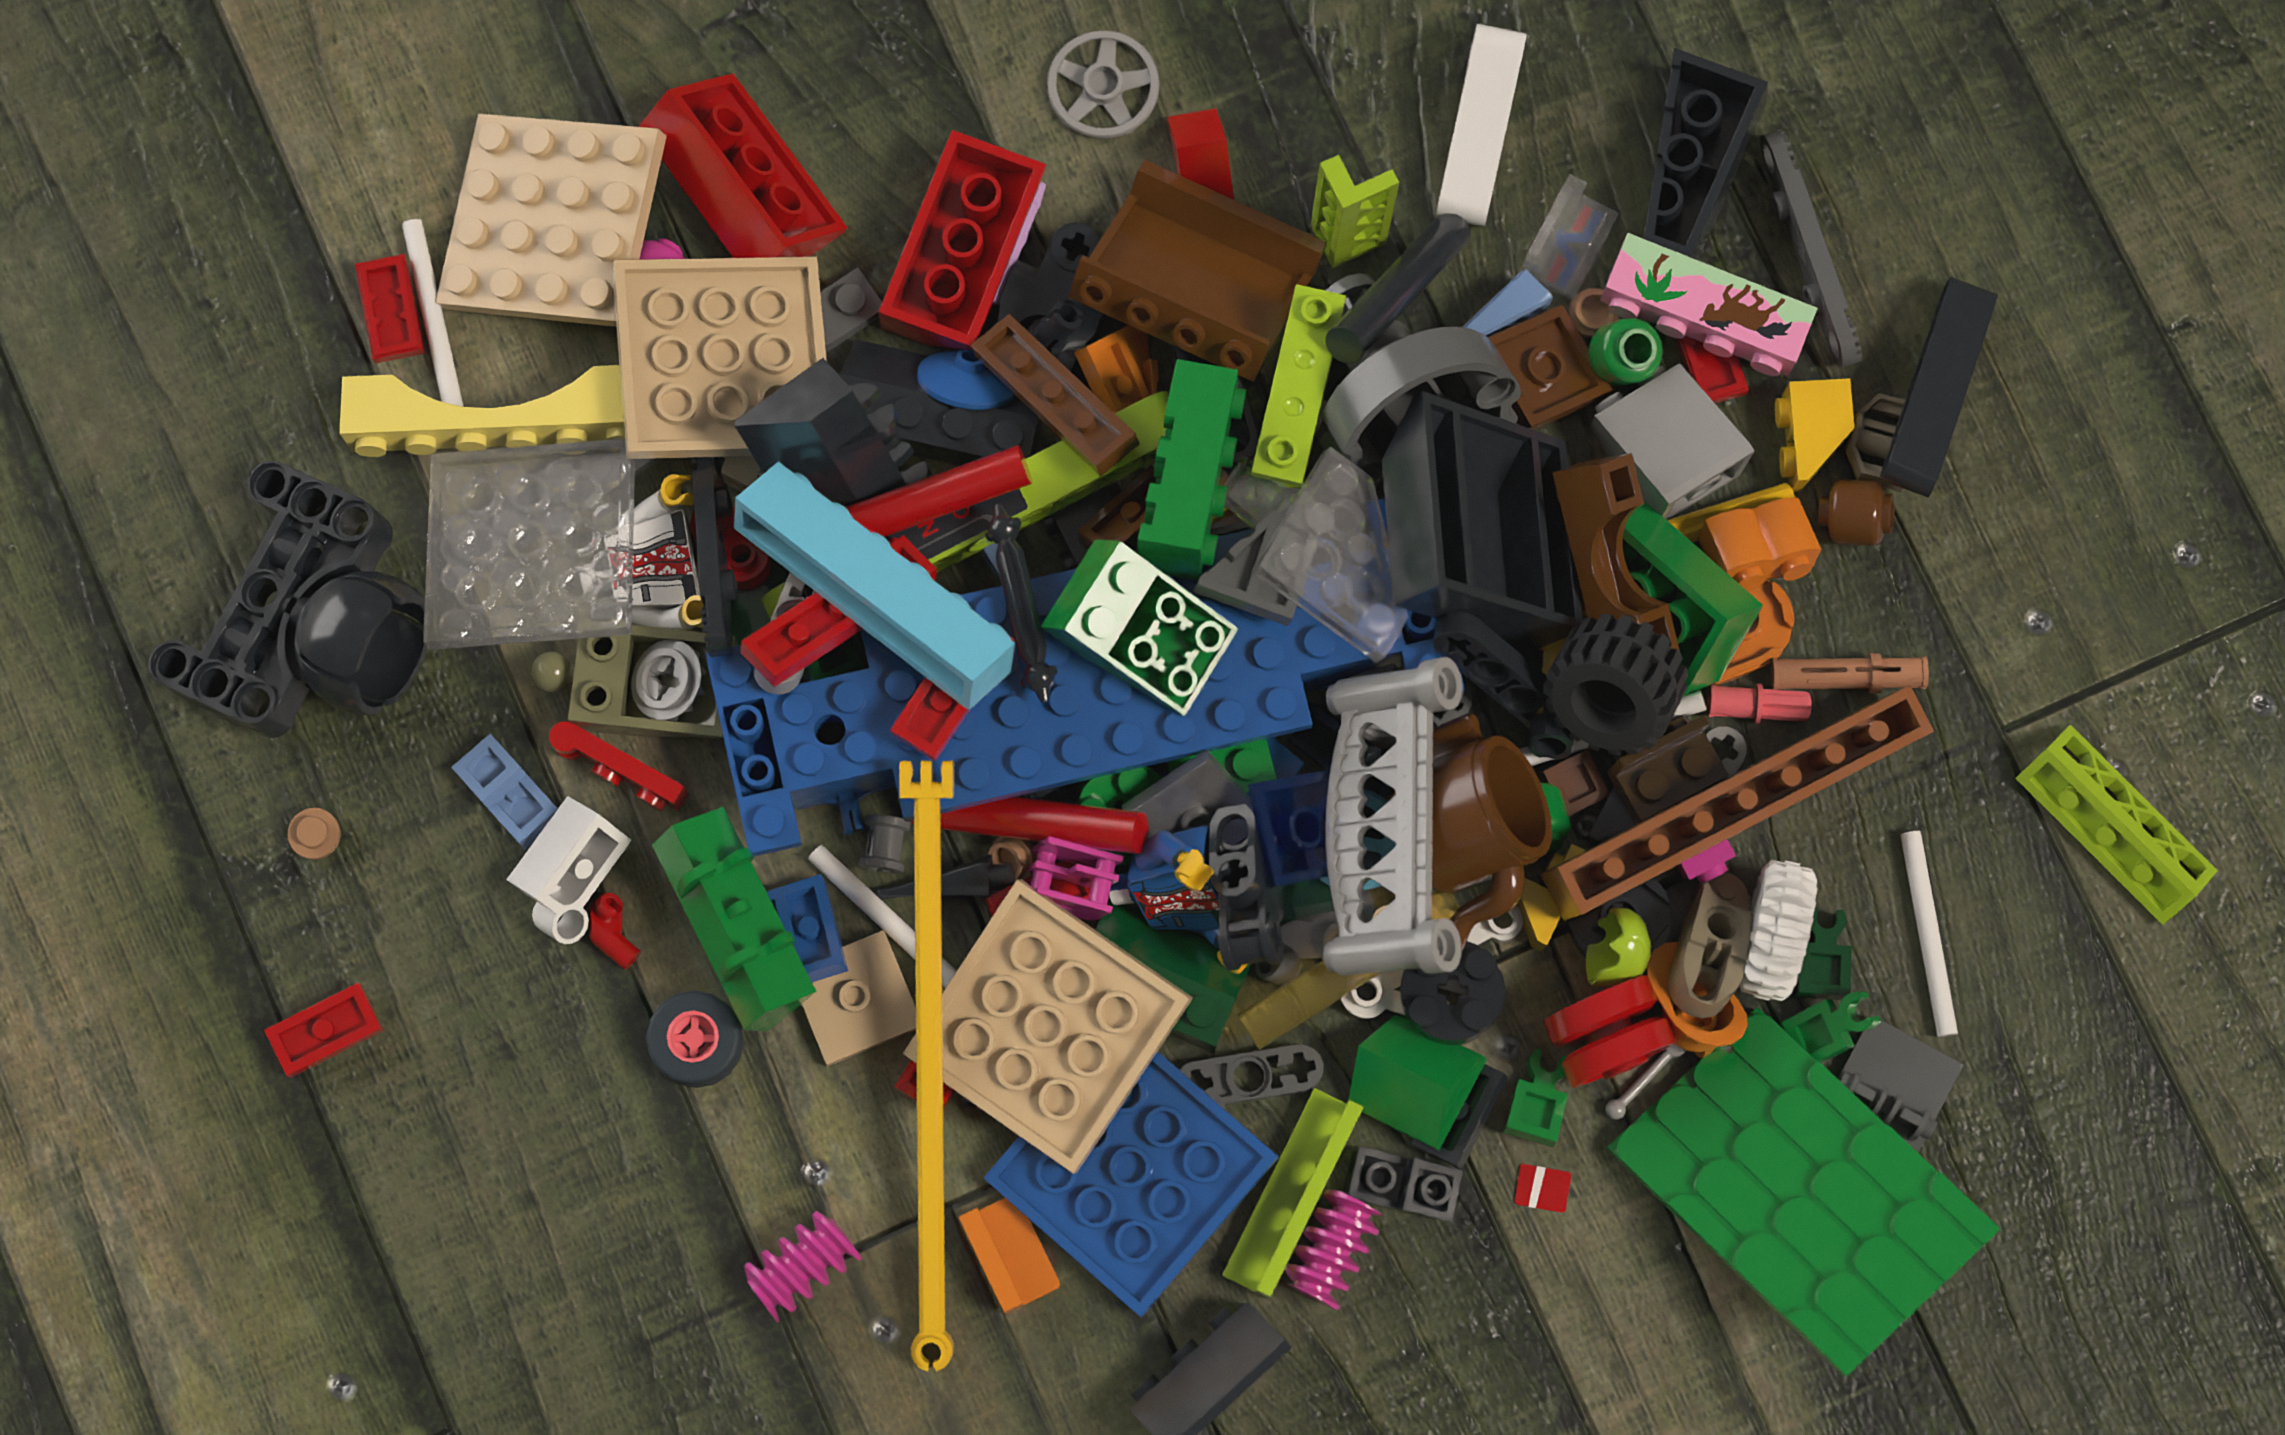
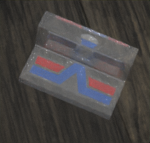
[1520,174,1619,300]

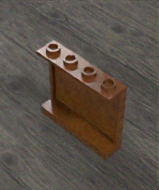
[1068,160,1327,382]

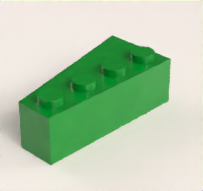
[1623,500,1763,696]

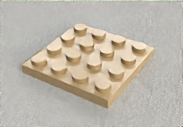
[435,114,666,327]
[612,257,827,459]
[903,879,1193,1174]

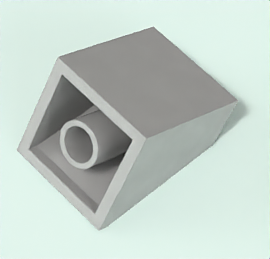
[1589,363,1755,520]

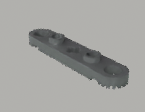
[1760,129,1862,368]

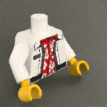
[580,474,705,630]

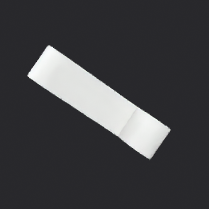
[1435,23,1527,227]

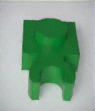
[1781,991,1881,1063]
[1503,1048,1568,1147]

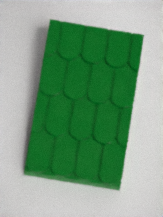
[1605,1007,2001,1377]

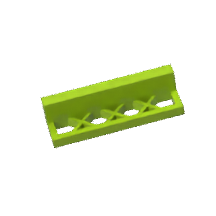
[1311,155,1399,269]
[2015,724,2218,925]
[1222,1088,1363,1300]

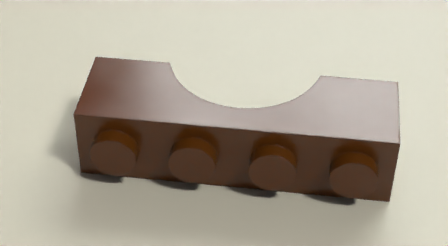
[1553,453,1680,652]

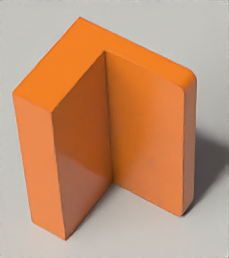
[959,1198,1060,1315]

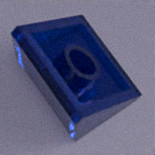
[1248,769,1331,888]

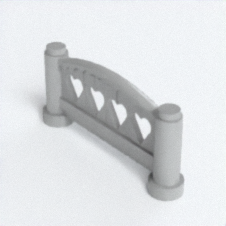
[1323,657,1462,976]

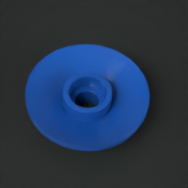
[917,349,1016,410]

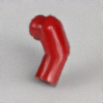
[589,892,642,970]

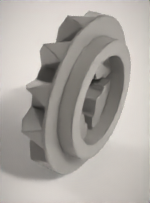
[631,640,708,721]

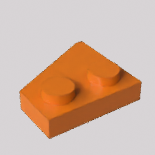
[1074,325,1159,413]

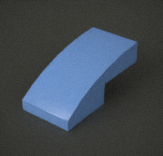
[451,734,558,849]

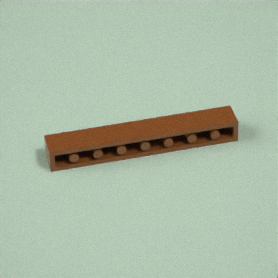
[1541,685,1934,920]

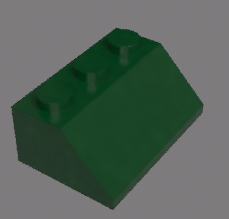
[1095,899,1251,1053]

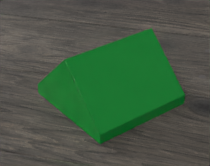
[1348,1014,1487,1151]

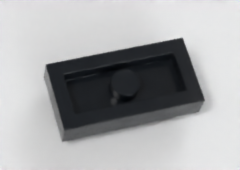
[1412,1064,1508,1170]

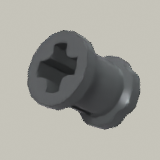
[858,815,911,874]

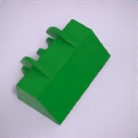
[652,807,817,1031]

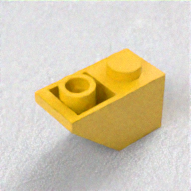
[1775,378,1855,492]

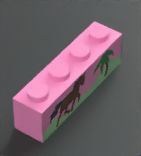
[1600,233,1818,376]

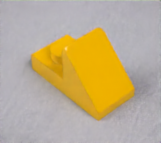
[1516,844,1586,951]

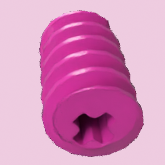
[1284,1189,1384,1310]
[744,1211,863,1323]

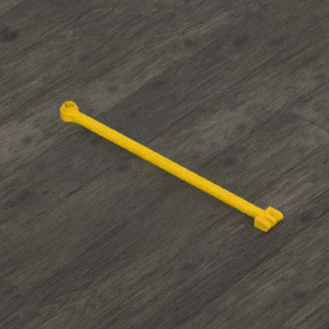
[899,760,954,1372]

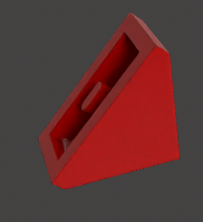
[1167,108,1234,200]

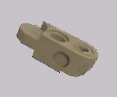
[1668,872,1754,1018]

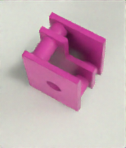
[1028,836,1124,922]

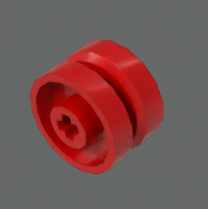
[1542,975,1677,1089]

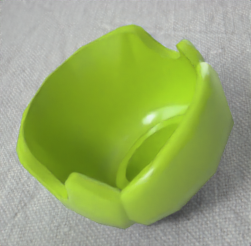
[1586,907,1651,987]

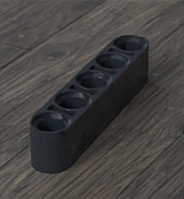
[1879,276,1998,498]

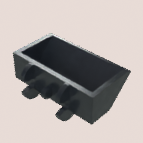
[734,358,931,507]

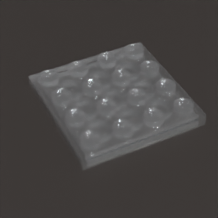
[423,438,635,650]

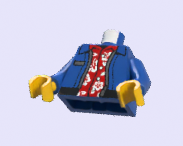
[1109,826,1248,974]

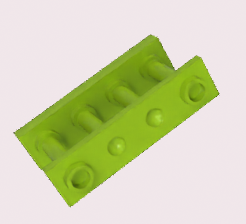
[1245,284,1346,510]

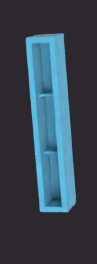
[734,462,1015,710]

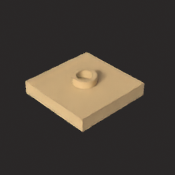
[802,930,916,1067]

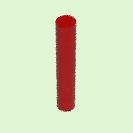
[845,445,1032,537]
[911,797,1149,854]

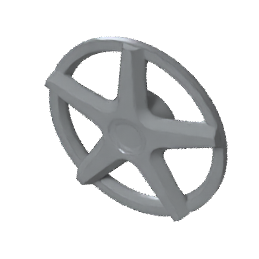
[1047,30,1159,138]

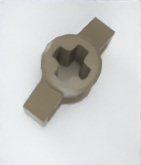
[1845,393,1905,492]

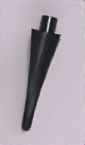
[876,854,1014,900]

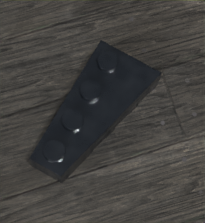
[1644,48,1768,260]

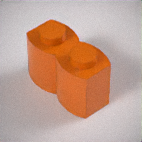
[1698,498,1821,591]

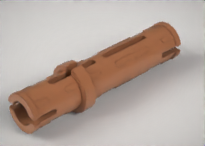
[1770,653,1929,693]

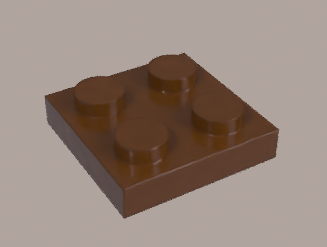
[1488,305,1612,430]

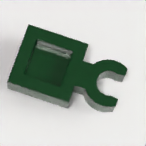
[1794,908,1852,1001]

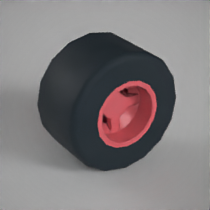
[646,990,744,1088]

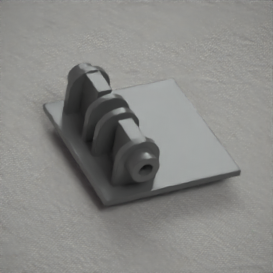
[1838,1015,1964,1152]

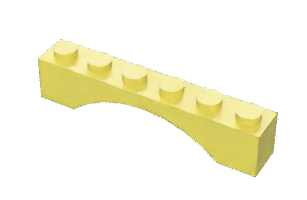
[339,365,626,457]

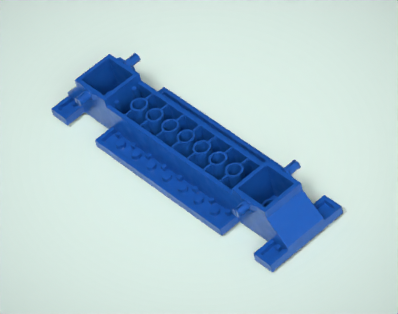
[705,499,1465,857]

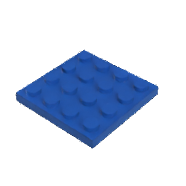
[984,1051,1279,1317]

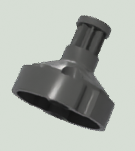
[1319,273,1522,503]

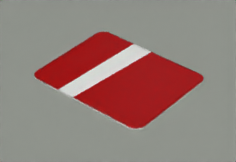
[1515,1164,1571,1213]

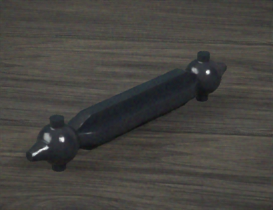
[985,504,1058,703]

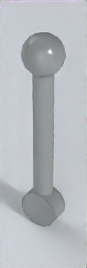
[1605,1045,1685,1120]

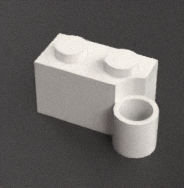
[506,796,632,944]

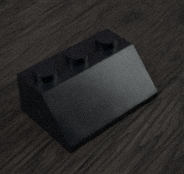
[1129,1302,1292,1435]

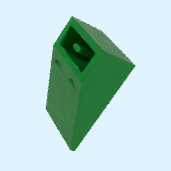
[1041,540,1238,716]

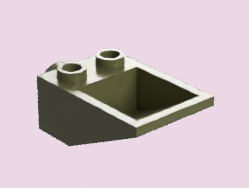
[531,619,735,739]

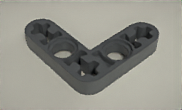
[1180,1044,1323,1110]

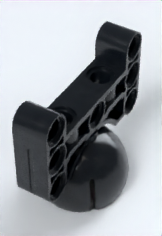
[149,460,431,738]

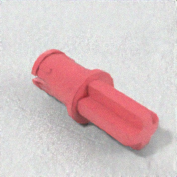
[1707,683,1812,724]

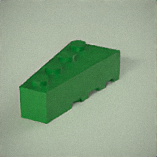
[1138,359,1246,581]

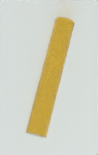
[1237,889,1460,1050]

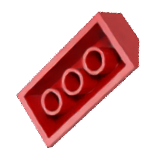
[638,73,848,258]
[878,130,1047,350]

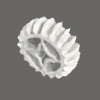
[1739,860,1818,1001]

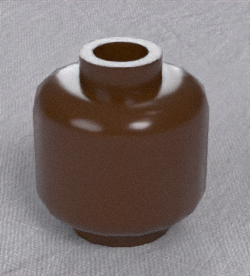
[1818,479,1894,546]

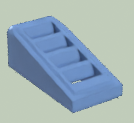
[1463,270,1553,337]

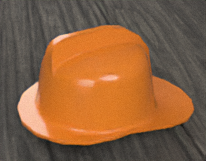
[1647,942,1747,1058]

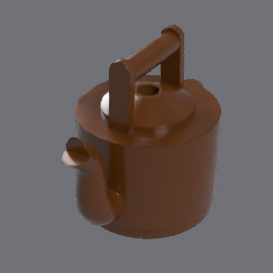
[1385,713,1552,950]

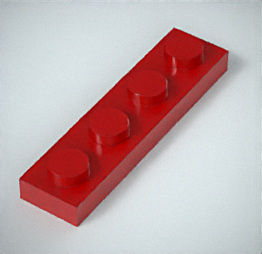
[741,535,937,688]

